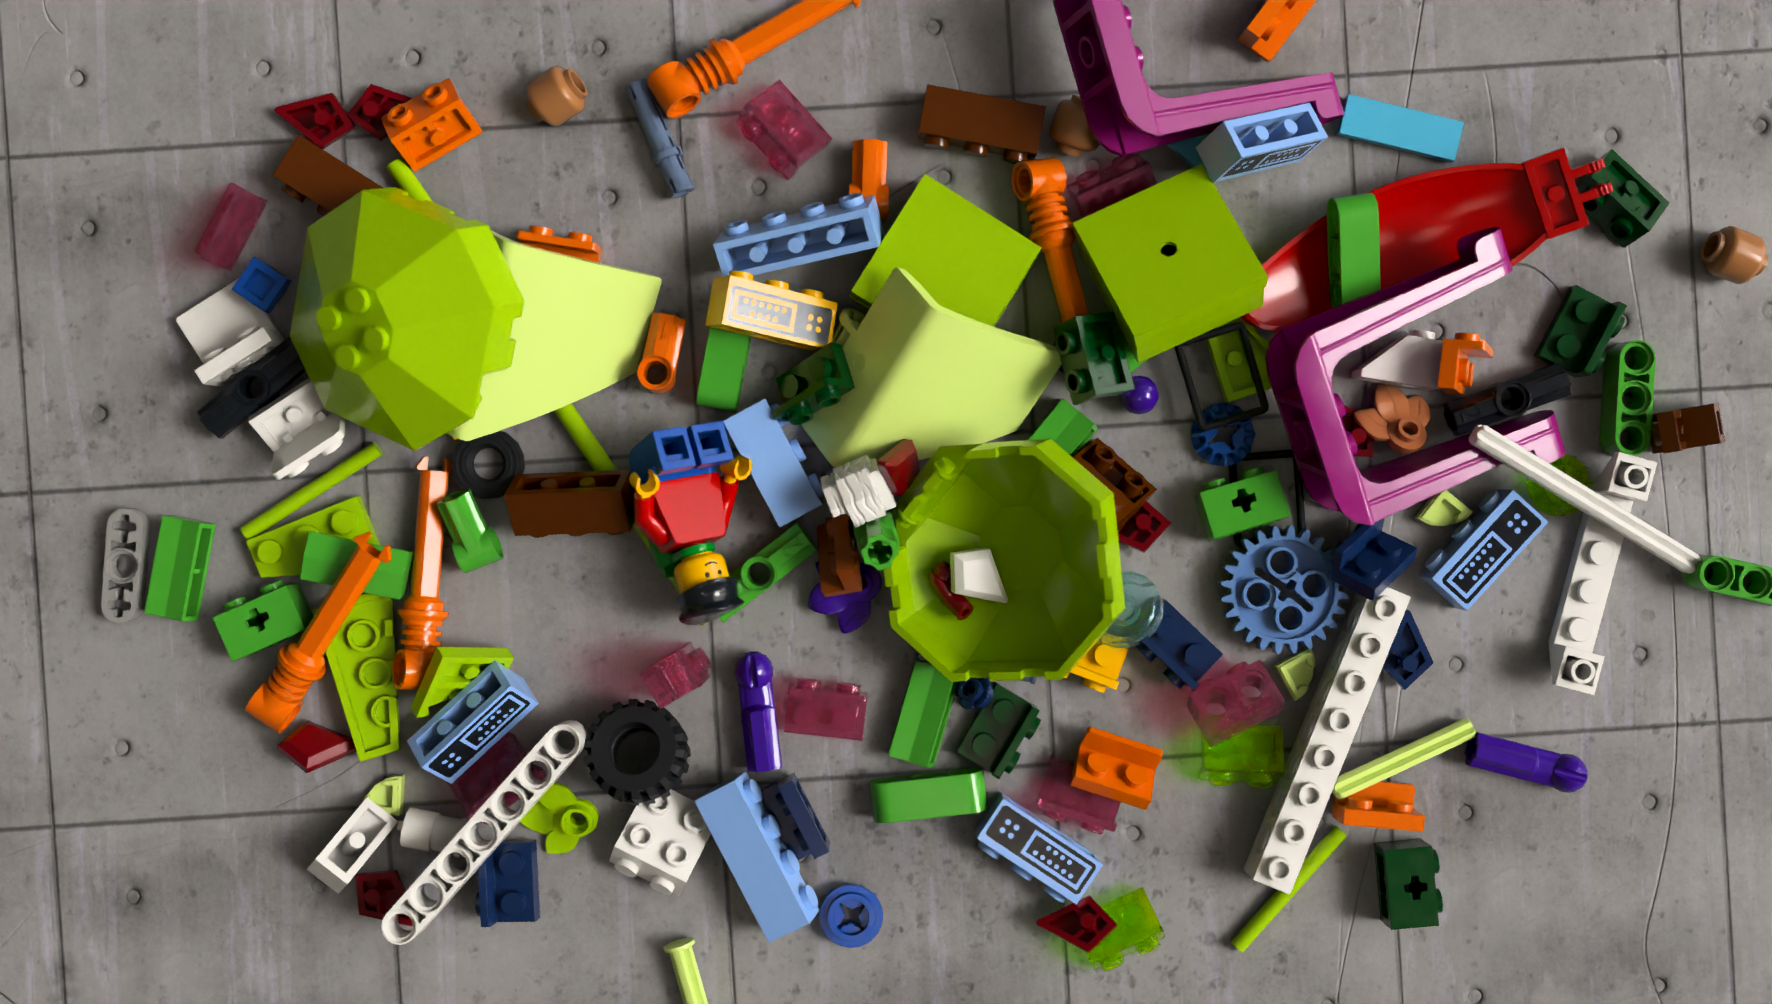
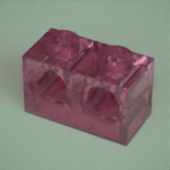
[640,642,712,709]
[1187,659,1284,747]

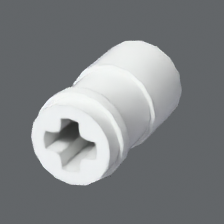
[397,807,470,858]

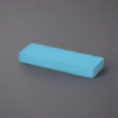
[1336,94,1464,163]

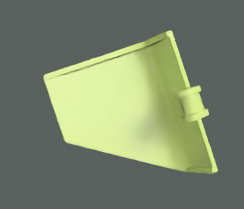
[447,231,662,441]
[801,267,1062,468]

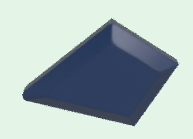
[1382,610,1434,690]

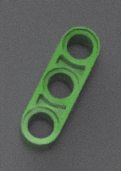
[1327,193,1381,308]
[696,327,752,413]
[1599,340,1656,456]
[1682,554,1772,606]
[869,768,988,823]

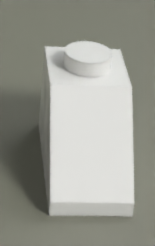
[1351,330,1443,391]
[307,797,399,894]

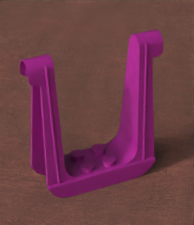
[1053,0,1345,157]
[1265,227,1566,526]

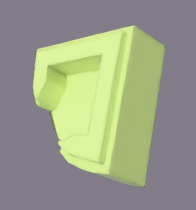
[1414,490,1473,526]
[1273,648,1315,701]
[363,774,405,816]

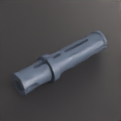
[625,78,695,199]

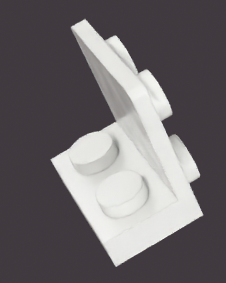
[176,278,284,387]

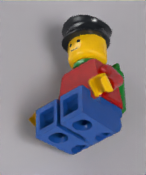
[629,421,752,625]

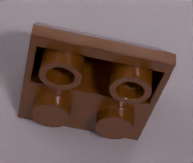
[1073,438,1157,533]

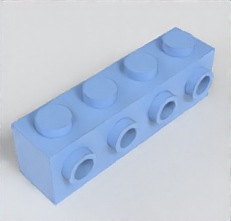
[713,193,885,276]
[694,771,819,943]

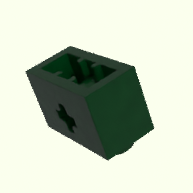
[1374,838,1443,930]

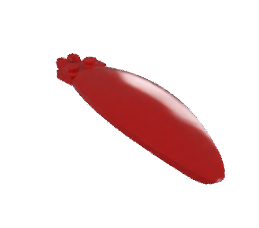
[1240,148,1613,332]

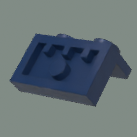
[1330,519,1417,601]
[1132,599,1223,691]
[761,773,830,860]
[474,839,540,927]

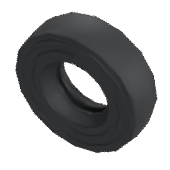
[452,431,525,499]

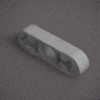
[101,508,150,623]

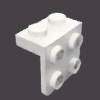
[248,378,345,480]
[609,790,711,896]

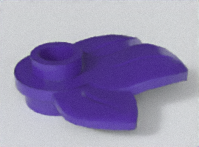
[807,561,882,634]

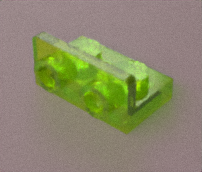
[1198,723,1285,788]
[1086,887,1165,972]

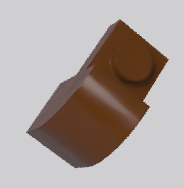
[1650,402,1726,454]

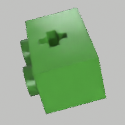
[1194,467,1291,542]
[212,580,313,662]

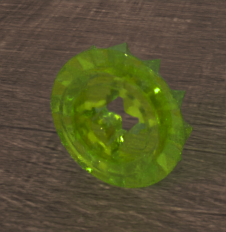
[1527,454,1594,516]

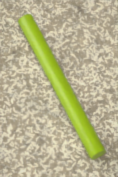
[240,442,383,540]
[1231,825,1347,953]

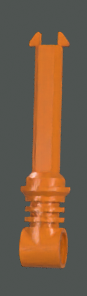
[647,0,862,119]
[1011,157,1089,323]
[392,456,453,690]
[245,531,392,734]

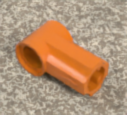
[849,139,889,220]
[637,312,687,395]

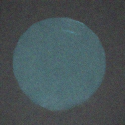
[1098,571,1164,648]

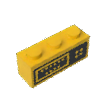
[705,270,838,351]

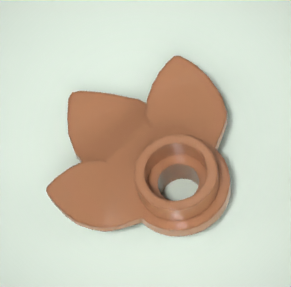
[1353,383,1431,454]

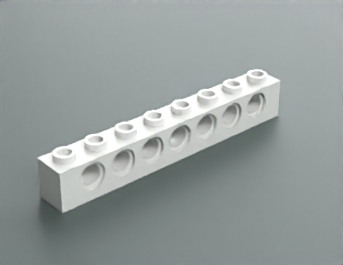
[1243,587,1411,894]

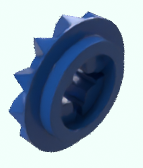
[1191,403,1256,466]
[820,883,883,948]

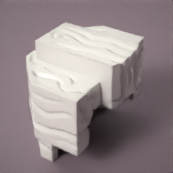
[820,455,896,528]

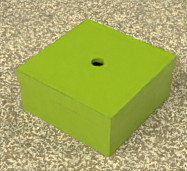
[1073,164,1268,363]
[849,174,1042,327]

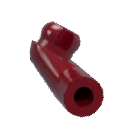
[928,561,974,620]

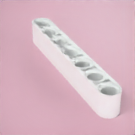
[381,720,588,945]

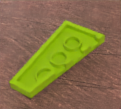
[312,593,401,762]

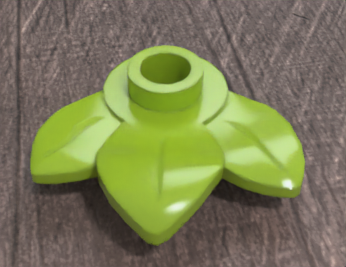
[520,782,599,854]

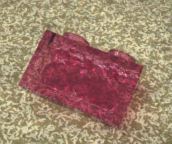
[736,79,832,180]
[1067,154,1157,218]
[195,183,268,271]
[784,678,868,741]
[446,732,547,825]
[1036,756,1121,834]

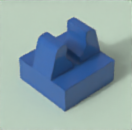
[231,256,292,314]

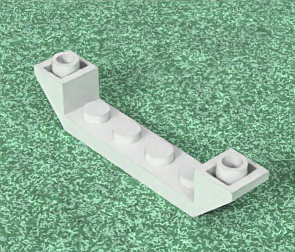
[1548,452,1658,695]

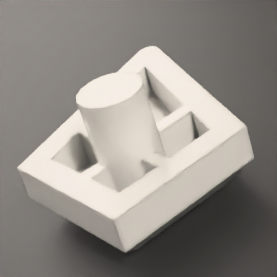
[950,547,1008,603]

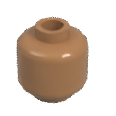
[526,66,588,127]
[1049,94,1099,157]
[1701,226,1768,284]

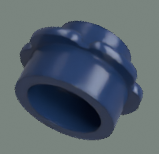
[955,678,993,710]

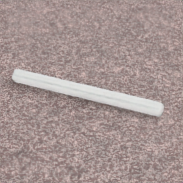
[1468,425,1701,574]

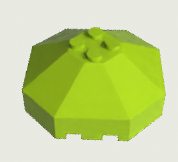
[290,187,525,451]
[884,438,1125,682]

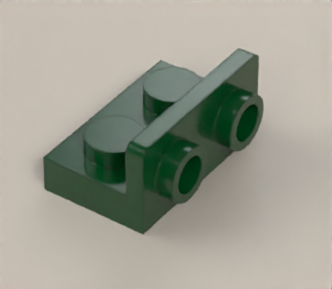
[1576,149,1670,248]
[1534,285,1627,378]
[1053,311,1135,405]
[772,343,855,425]
[956,682,1041,779]

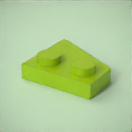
[1205,317,1272,403]
[411,647,514,717]

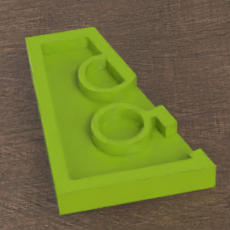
[246,496,381,578]

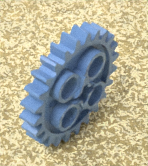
[1217,525,1349,654]

